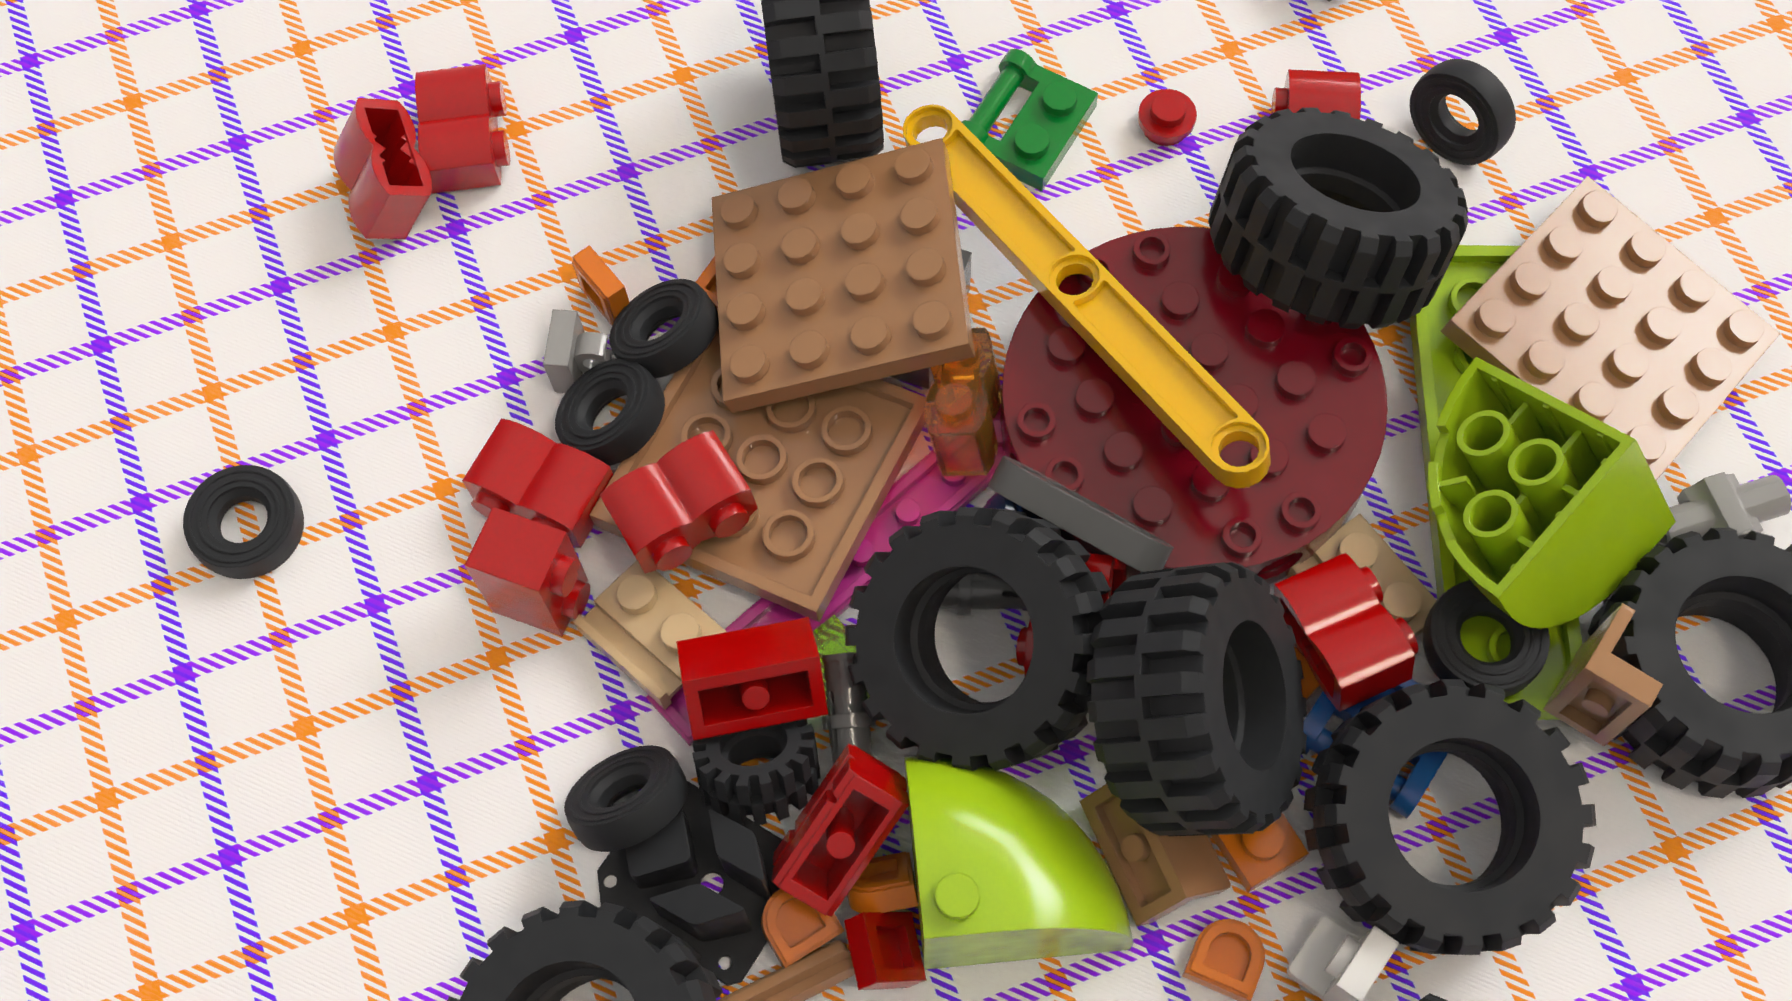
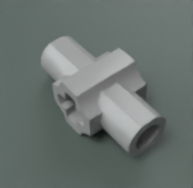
[1657,472,1791,547]

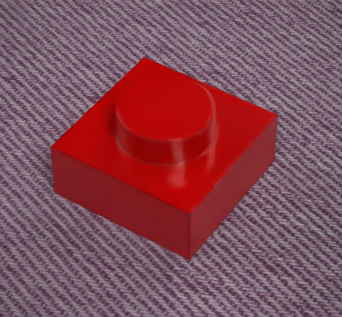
[844,912,927,990]

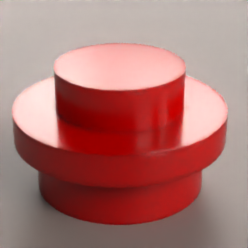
[1138,89,1197,146]

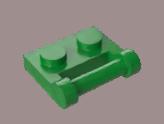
[961,49,1098,191]

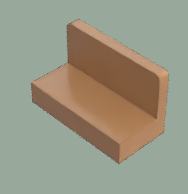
[1543,603,1663,746]
[1079,784,1231,926]

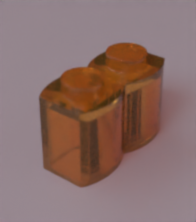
[924,328,1002,476]

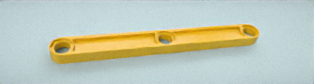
[903,104,1271,488]

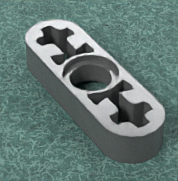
[988,456,1174,572]

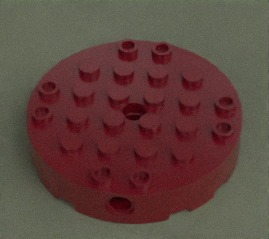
[1000,227,1388,584]

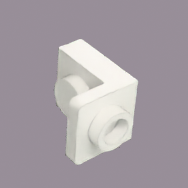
[1287,917,1399,1001]

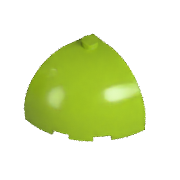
[1428,357,1676,628]
[904,756,1133,970]

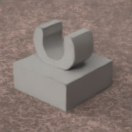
[543,309,613,393]

